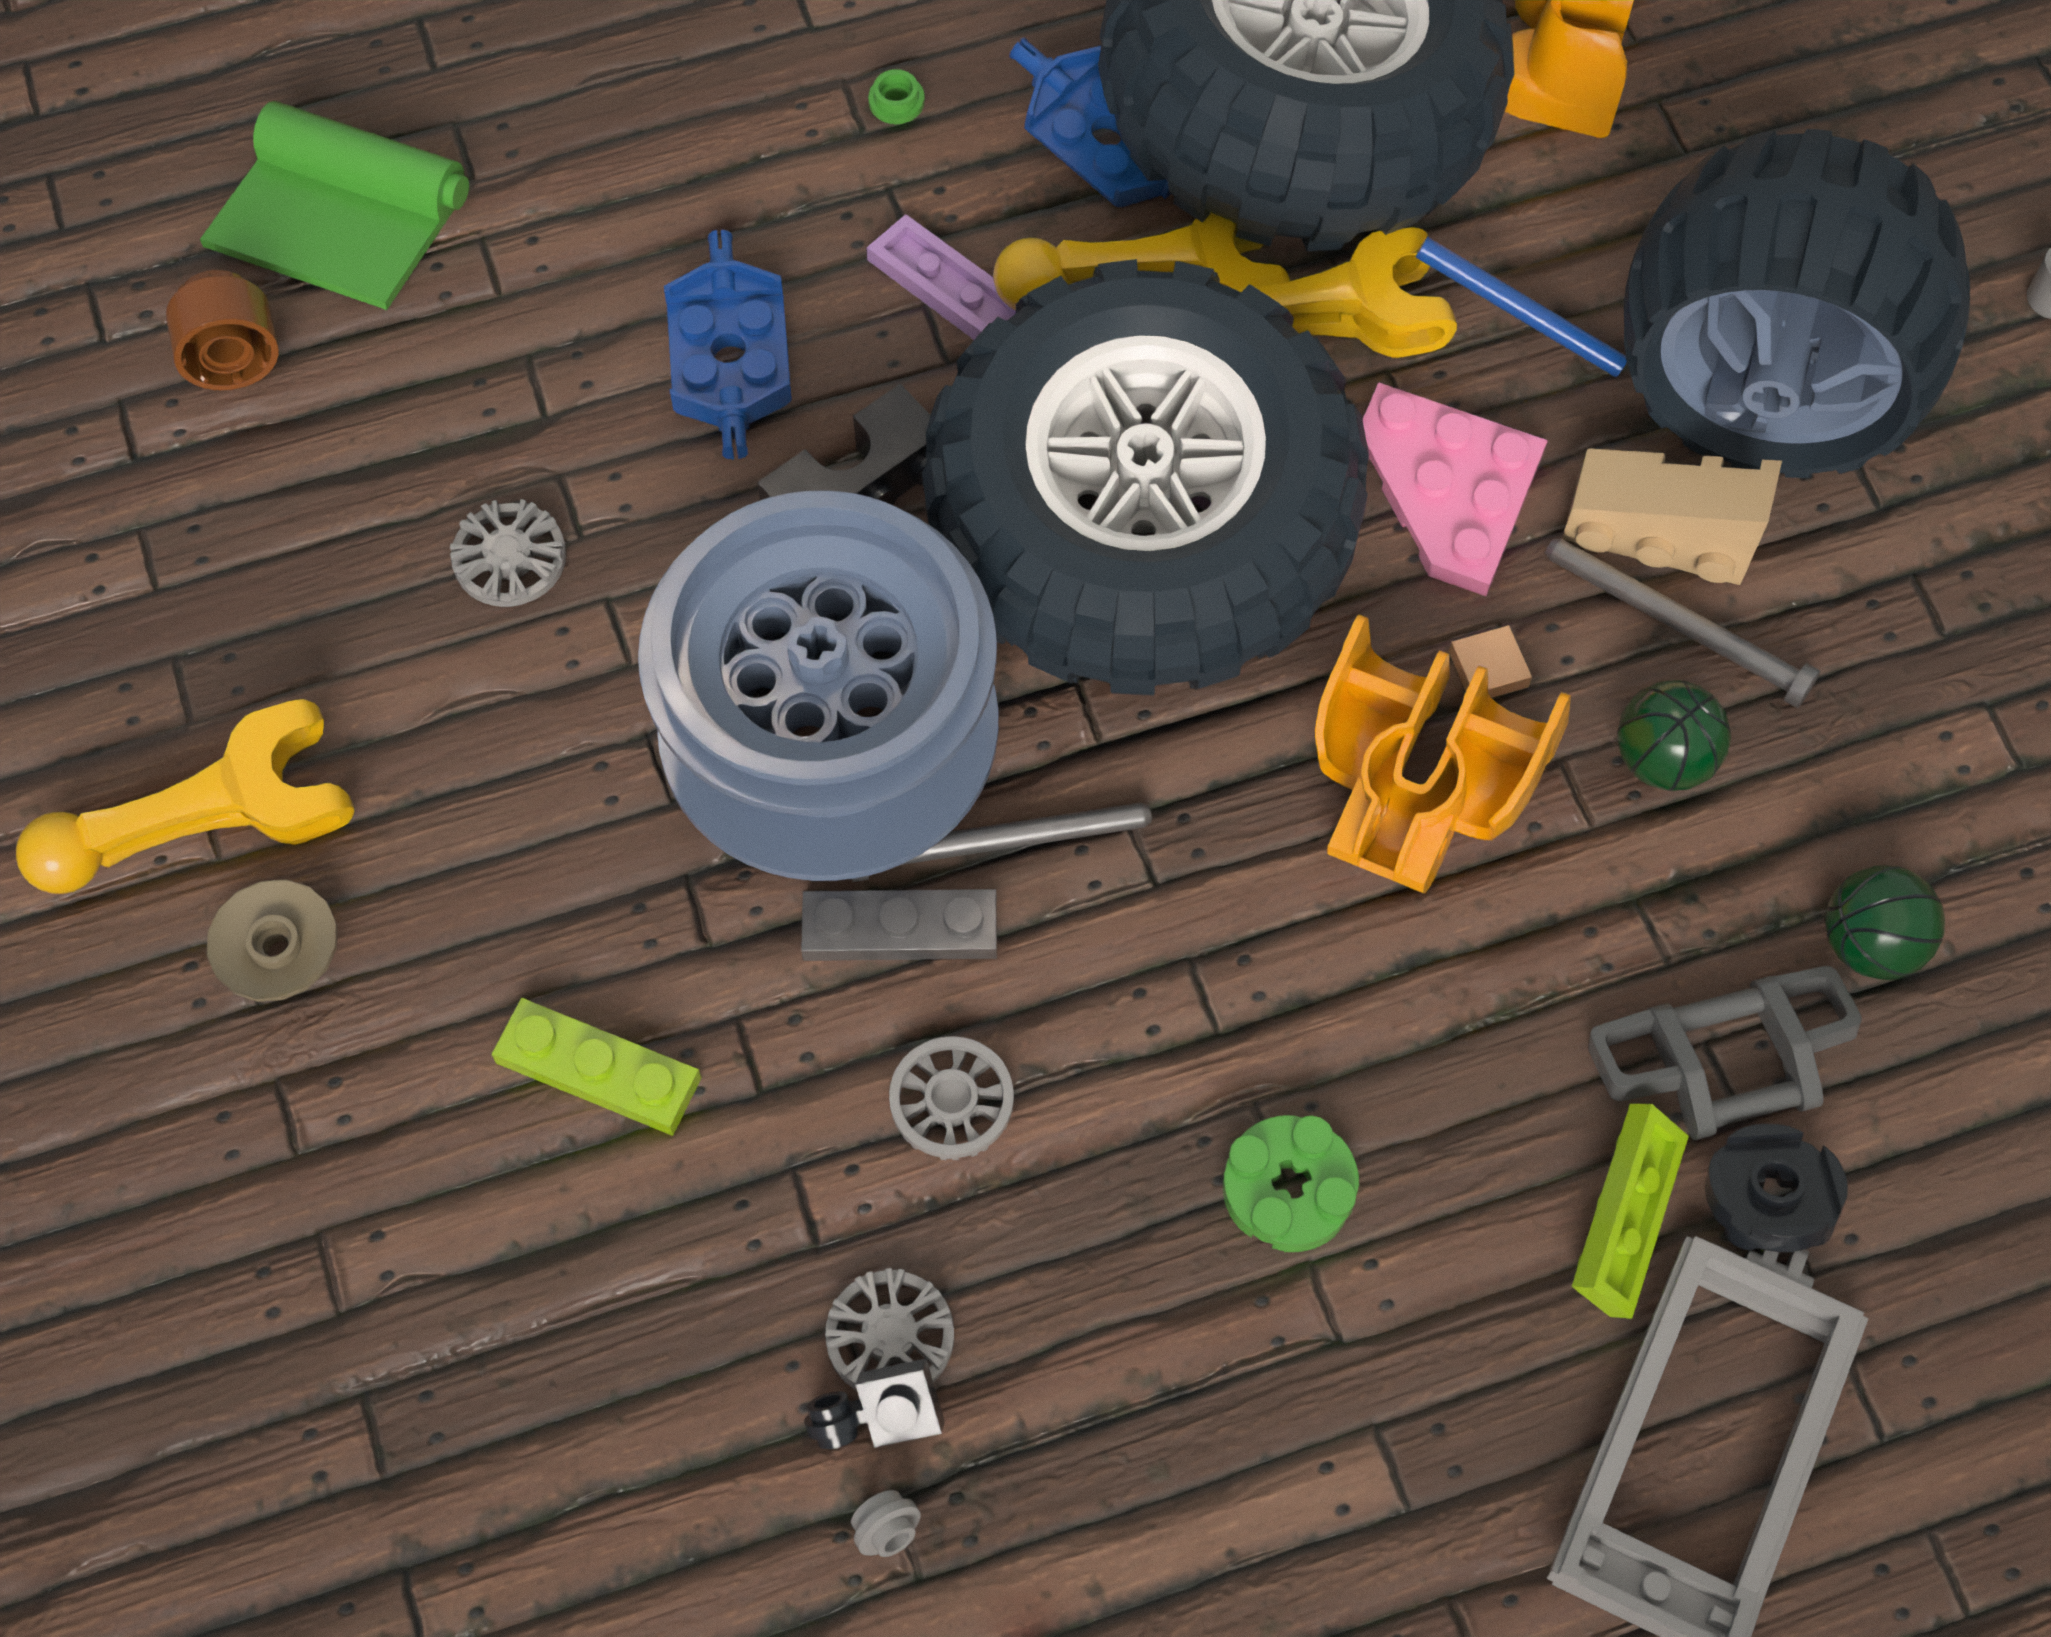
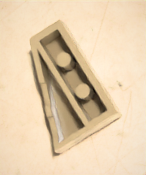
[1562,448,1782,585]

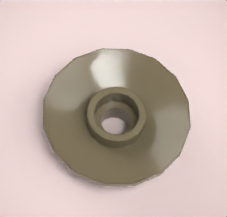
[206,879,338,1002]

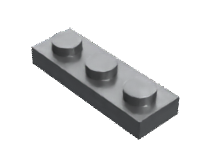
[801,889,997,961]

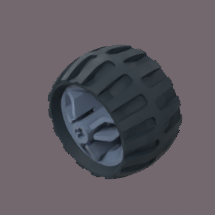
[1624,129,1970,478]

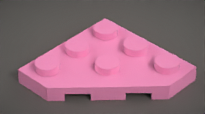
[1363,383,1548,596]

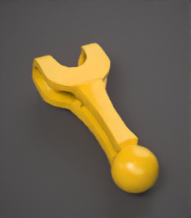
[993,213,1291,311]
[1228,227,1457,358]
[16,699,354,894]

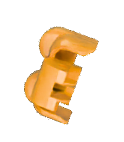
[1505,0,1634,138]
[1315,614,1571,894]

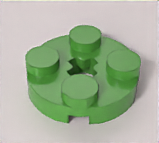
[1223,1115,1359,1252]

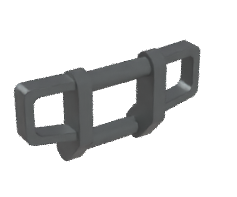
[1588,966,1862,1140]

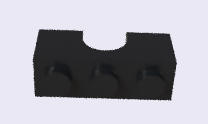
[757,384,931,505]

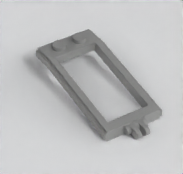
[1547,1236,1869,1637]

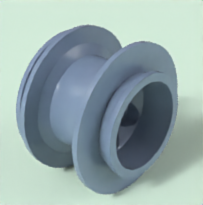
[638,491,999,881]

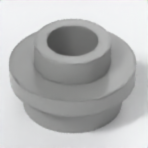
[851,1490,921,1557]

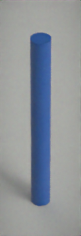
[1415,236,1627,377]

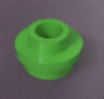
[868,69,925,124]

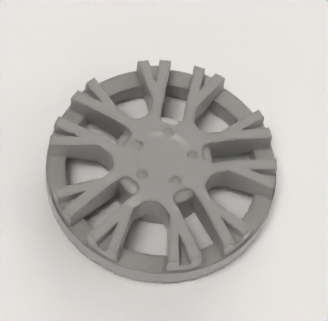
[450,499,566,607]
[889,1036,1014,1161]
[825,1268,954,1392]

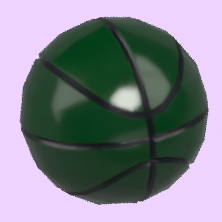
[1617,680,1731,791]
[1825,865,1946,980]

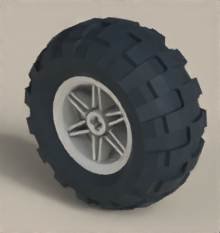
[1098,0,1515,251]
[922,259,1369,696]

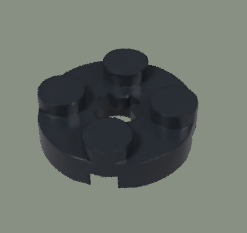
[1705,1124,1848,1252]

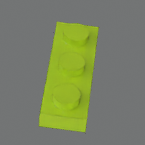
[491,998,701,1136]
[1572,1104,1689,1319]

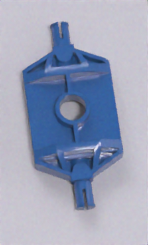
[1010,38,1174,207]
[664,230,792,460]

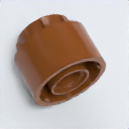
[166,270,279,390]

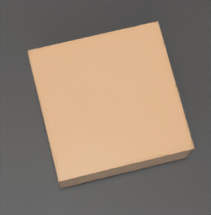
[1449,625,1532,698]

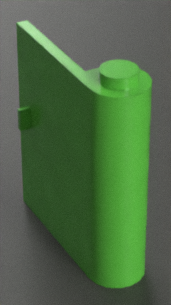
[200,101,469,310]

